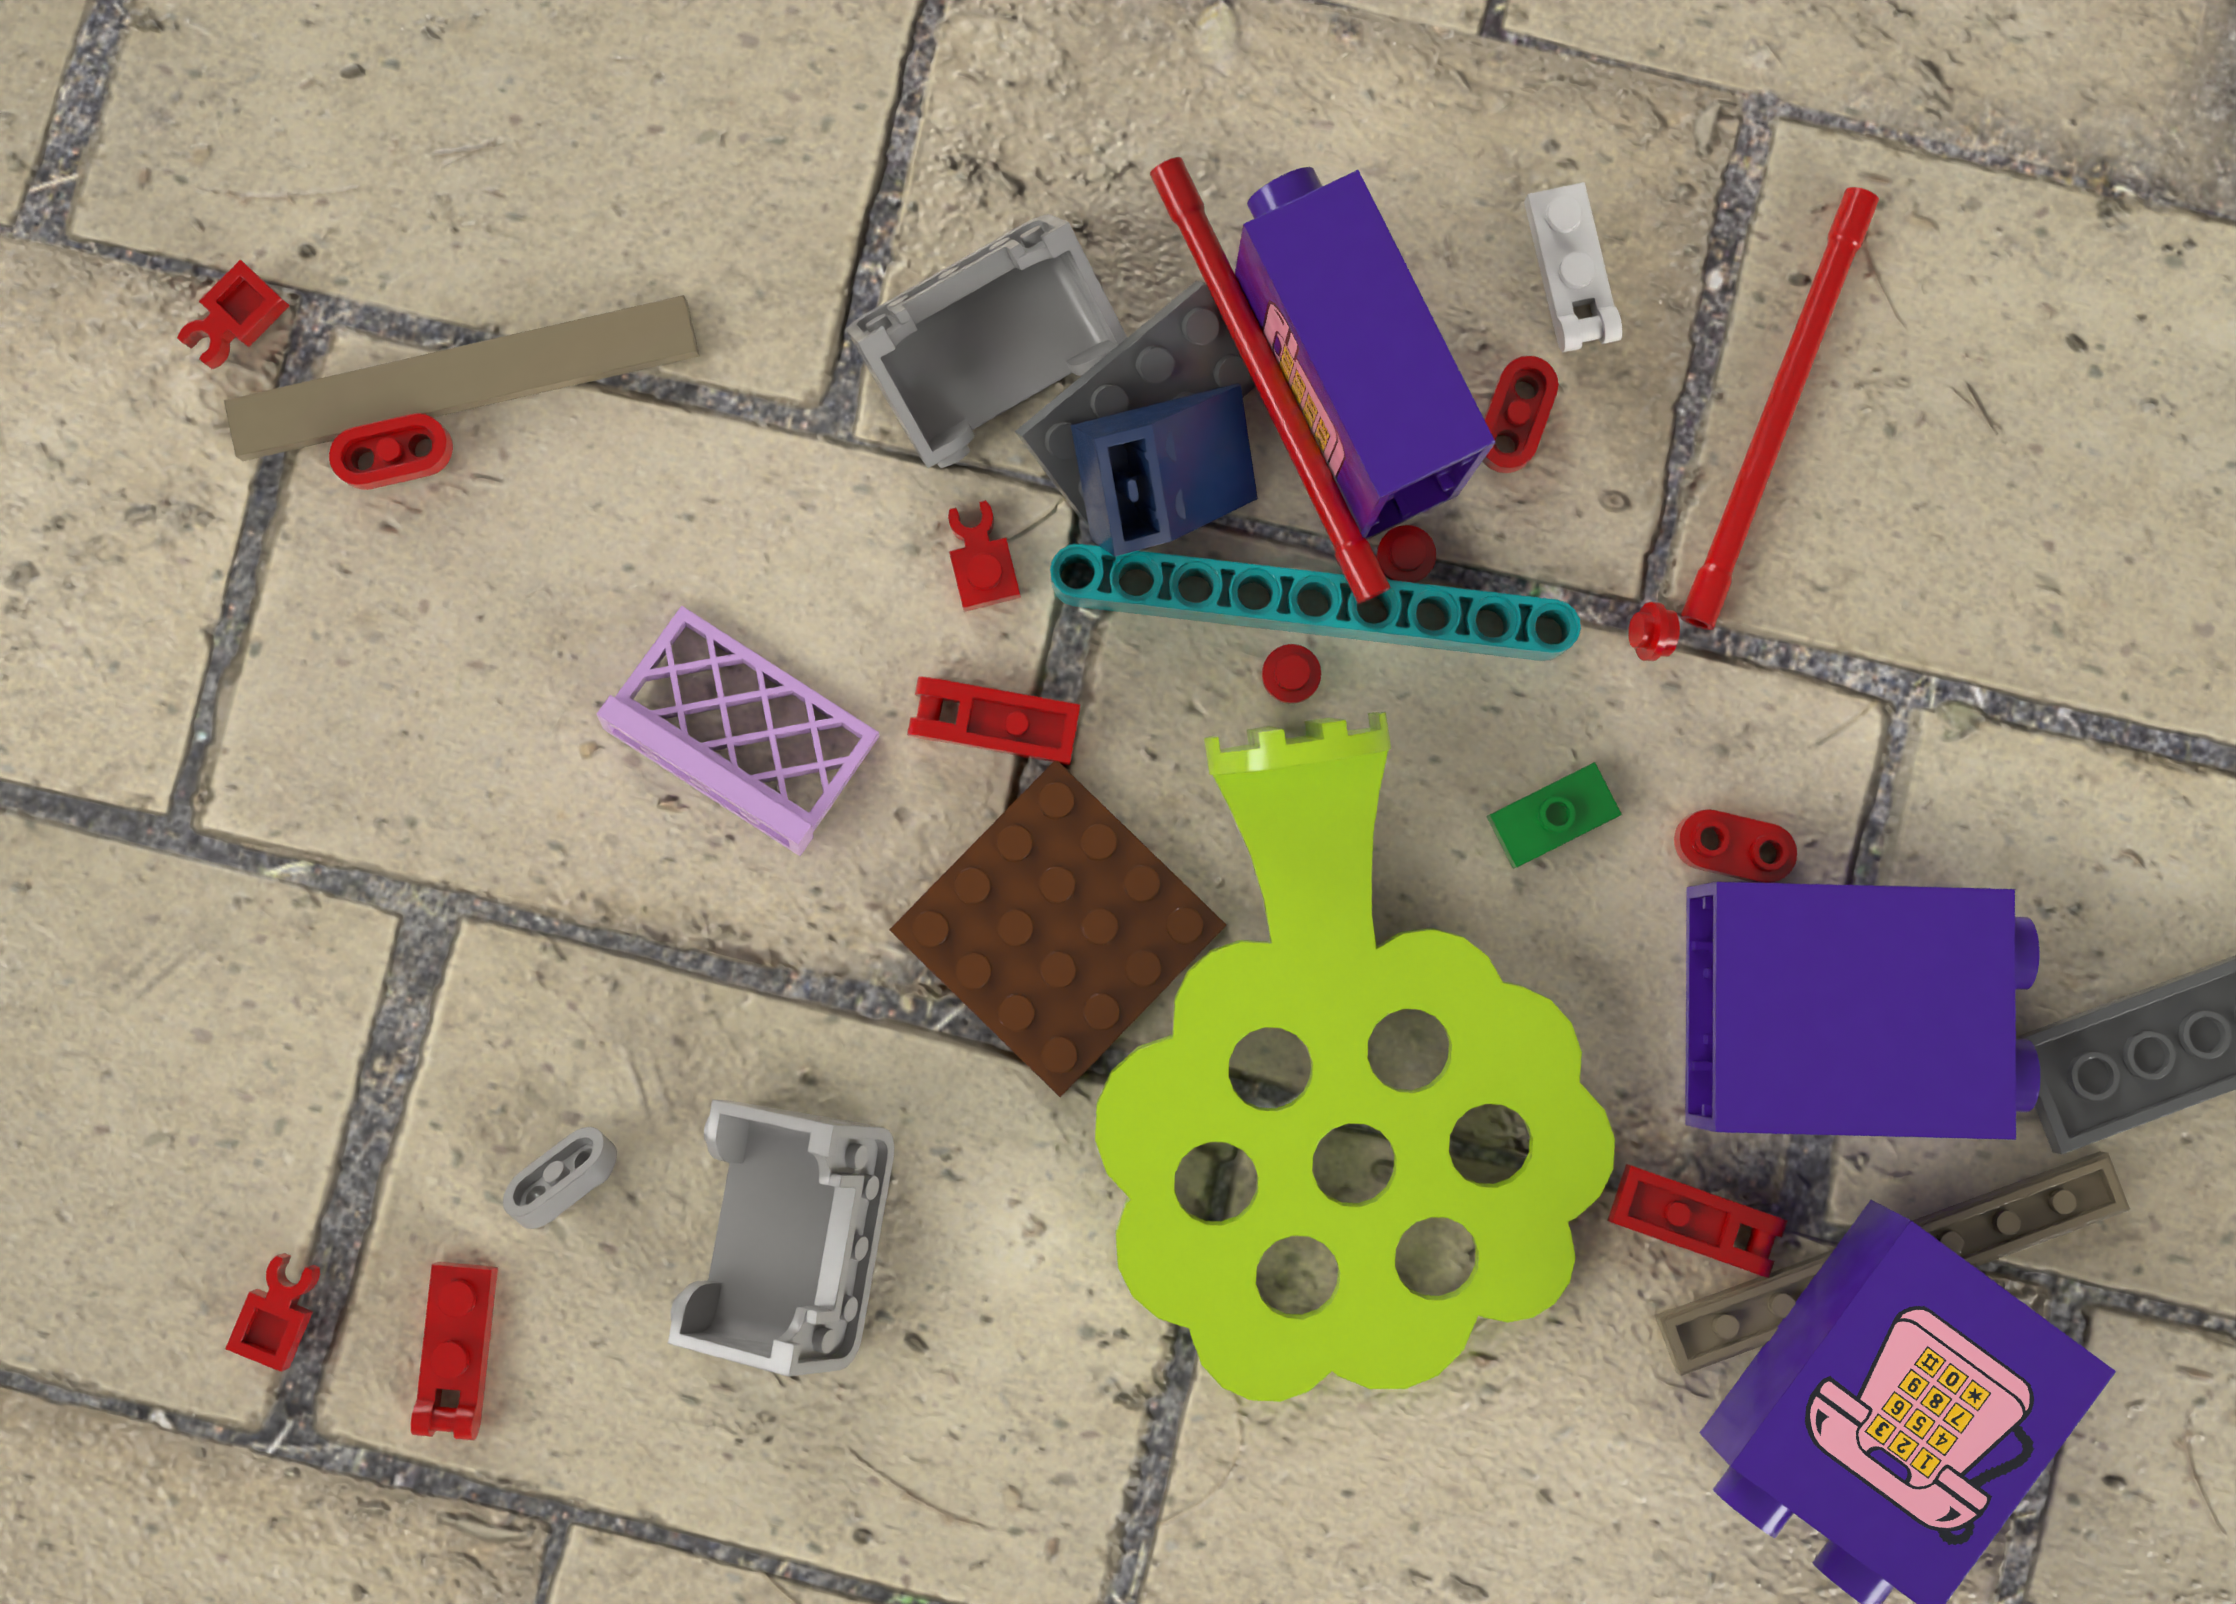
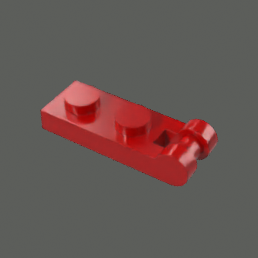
[907,676,1081,765]
[1607,1164,1788,1278]
[411,1262,498,1441]

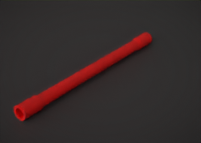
[1150,157,1391,604]
[1680,187,1879,630]

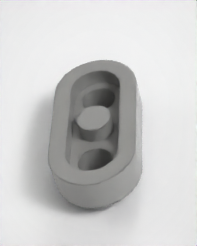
[503,1127,617,1229]

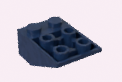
[1071,383,1258,556]

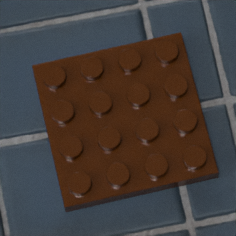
[889,761,1227,1097]

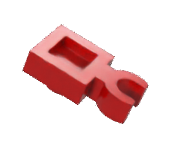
[177,260,290,369]
[948,500,1021,612]
[225,1253,320,1372]

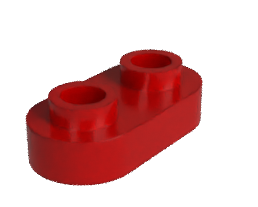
[1482,356,1559,473]
[329,413,453,490]
[1674,809,1797,883]

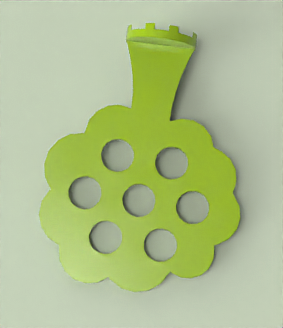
[1095,712,1615,1402]

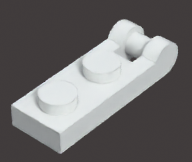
[1524,182,1622,353]

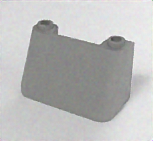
[846,214,1127,468]
[668,1100,894,1377]

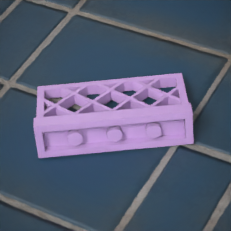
[597,606,879,856]

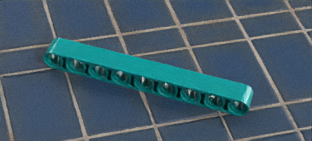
[1050,544,1581,661]

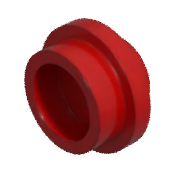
[1376,525,1436,583]
[1628,602,1680,661]
[1262,644,1321,704]

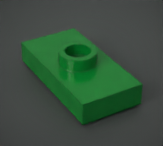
[1486,762,1622,869]

